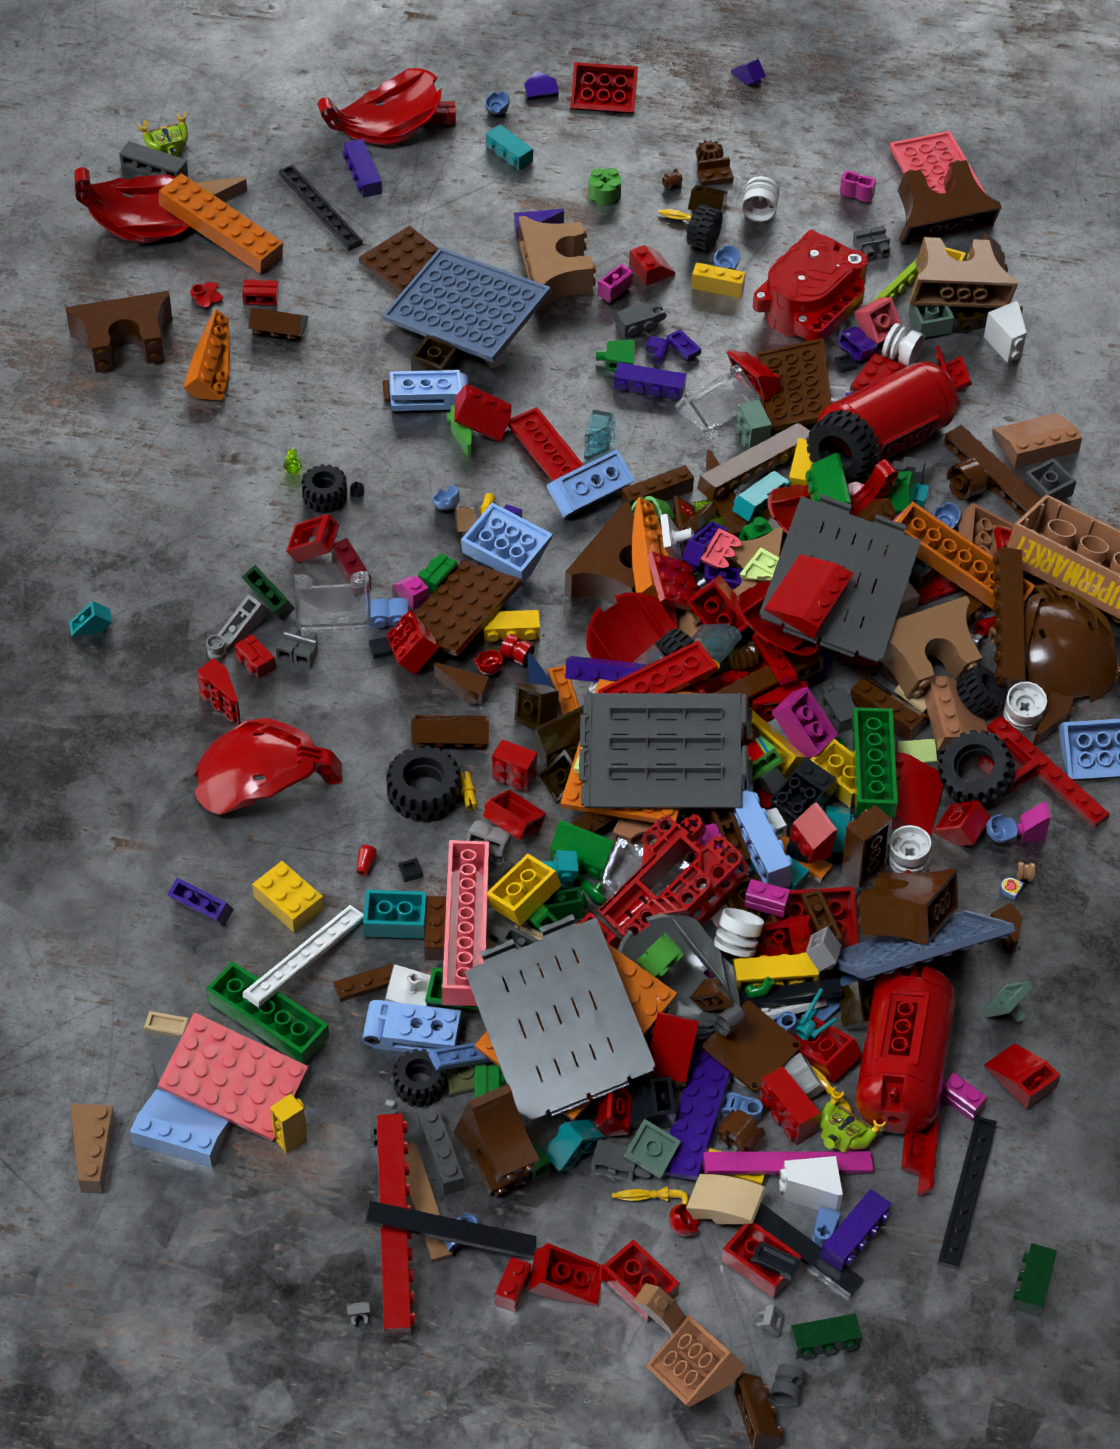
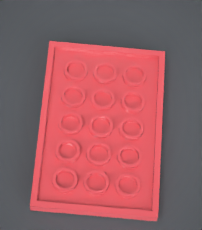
[889,131,986,194]
[157,1012,308,1142]

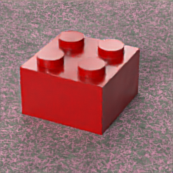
[492,739,537,792]

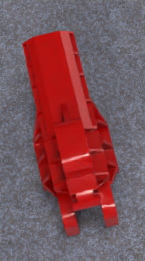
[597,814,750,938]

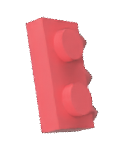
[701,528,742,569]

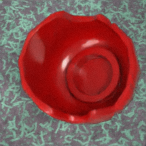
[474,650,504,676]
[669,1203,699,1237]

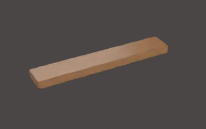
[404,1143,453,1263]

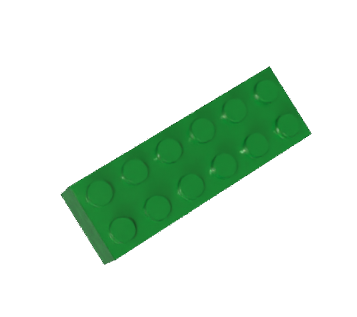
[851,707,898,817]
[206,961,330,1064]

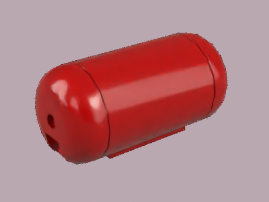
[817,361,959,464]
[855,965,956,1134]

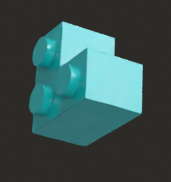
[826,805,854,853]
[541,850,578,891]
[544,1120,605,1171]

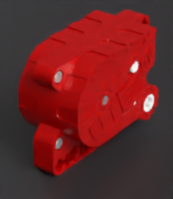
[752,229,868,341]

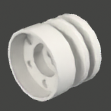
[742,176,780,222]
[882,323,925,367]
[1003,682,1047,732]
[889,825,931,873]
[714,908,764,957]

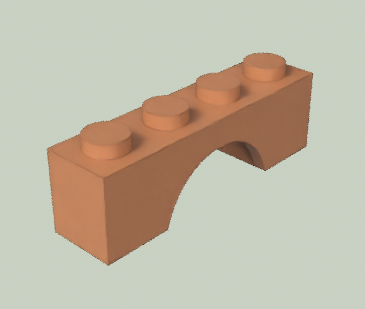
[612,817,692,868]

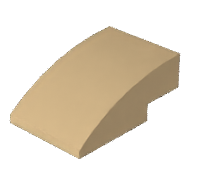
[686,1174,766,1224]

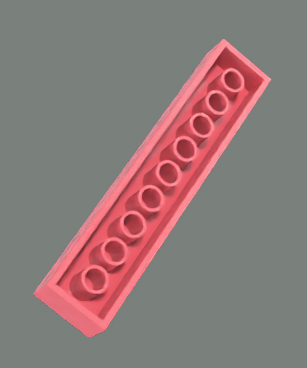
[442,840,489,1006]

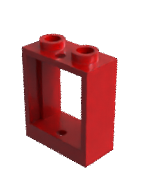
[286,514,340,563]
[977,734,1039,794]
[483,790,547,840]

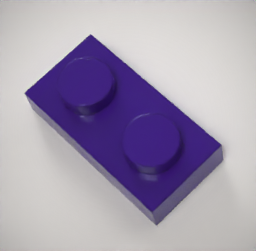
[666,329,701,361]

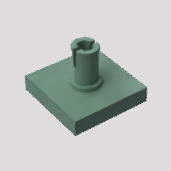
[981,981,1033,1022]
[623,1119,681,1178]

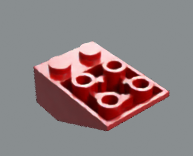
[386,610,439,674]
[197,658,241,725]
[754,914,814,958]
[984,1043,1061,1110]

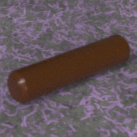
[382,380,390,402]

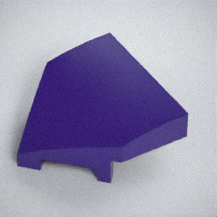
[524,71,559,100]

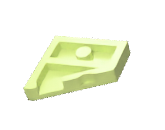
[740,548,779,581]

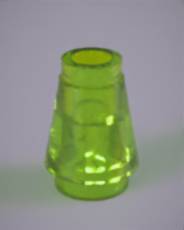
[284,448,301,474]

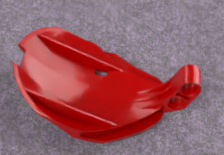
[317,68,442,145]
[74,167,189,243]
[767,459,899,534]
[735,581,824,656]
[586,592,707,694]
[194,718,343,815]

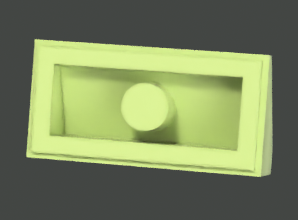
[896,739,937,763]

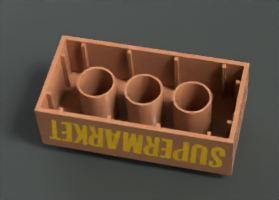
[1007,494,1120,623]

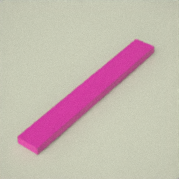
[702,1151,873,1174]

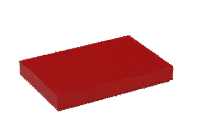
[648,1011,699,1083]

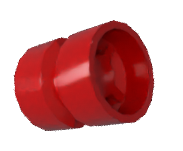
[500,634,535,666]

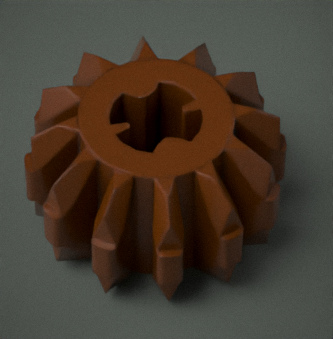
[696,140,724,161]
[727,644,760,670]

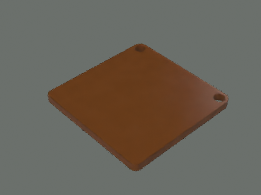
[702,1001,801,1092]

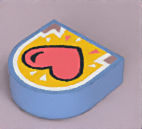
[1000,877,1024,901]

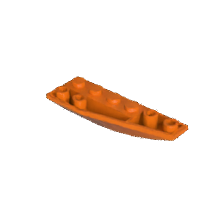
[183,309,229,401]
[632,497,670,599]

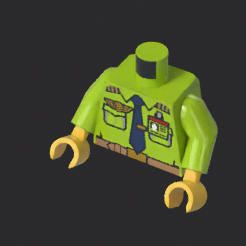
[137,111,189,157]
[820,1087,886,1153]

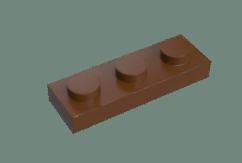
[333,964,393,1002]

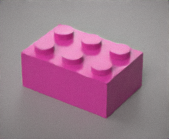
[771,687,838,758]

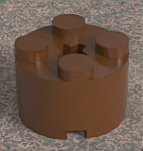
[947,458,989,499]
[716,1109,766,1152]

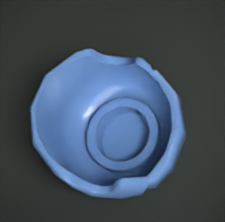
[485,90,510,115]
[714,245,741,270]
[432,485,460,511]
[933,502,961,529]
[986,814,1018,844]

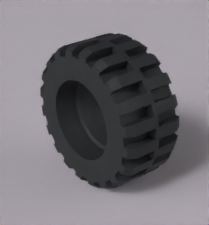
[807,410,879,482]
[938,730,1016,807]
[386,746,461,821]

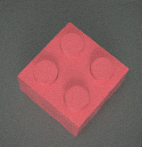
[854,297,902,344]

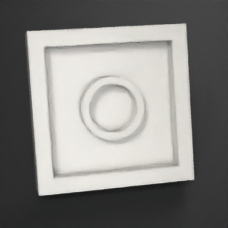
[660,514,694,561]
[385,964,431,1006]

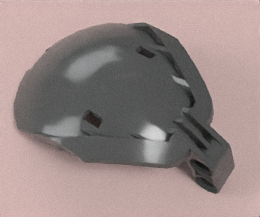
[618,914,746,1037]

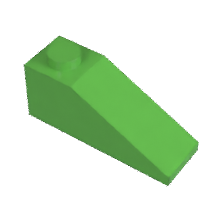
[447,405,472,457]

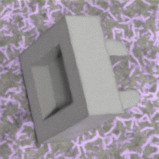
[347,1301,370,1325]
[756,1305,784,1336]

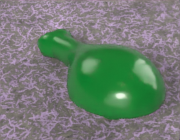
[576,872,607,904]

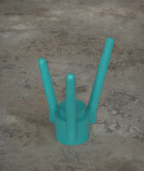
[795,988,838,1041]

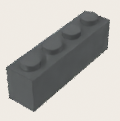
[119,141,188,177]
[417,1106,464,1196]

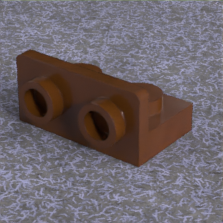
[697,157,734,186]

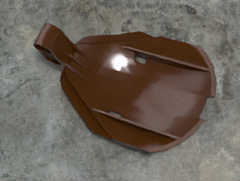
[1024,583,1118,706]

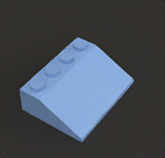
[461,502,553,585]
[1058,719,1120,780]
[130,1089,231,1167]

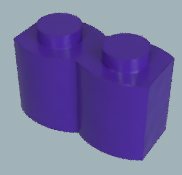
[837,326,877,361]

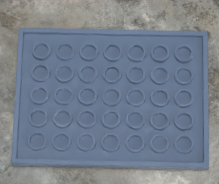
[382,247,552,362]
[833,910,1015,980]

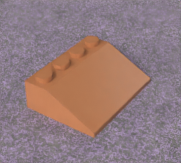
[993,413,1082,468]
[958,503,1014,556]
[923,676,989,751]
[646,1315,747,1407]

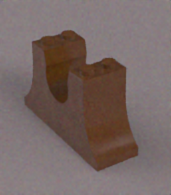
[898,160,1002,244]
[65,291,173,373]
[565,502,636,604]
[857,869,958,944]
[454,1084,539,1196]

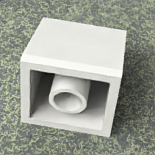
[984,301,1026,363]
[778,1156,843,1212]

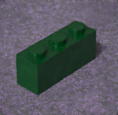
[242,565,295,621]
[526,887,588,928]
[1012,1243,1057,1317]
[789,1313,862,1359]

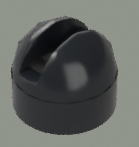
[350,481,364,497]

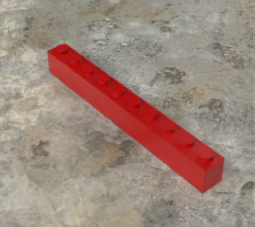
[377,1114,415,1334]

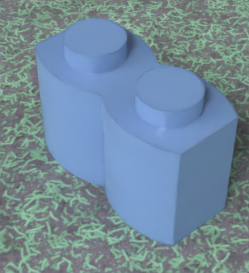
[371,598,409,628]

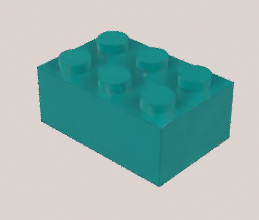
[363,890,427,939]

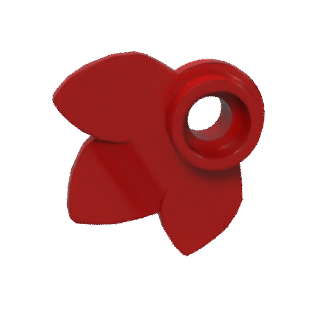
[190,282,223,308]

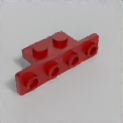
[935,345,973,404]
[901,1115,940,1196]

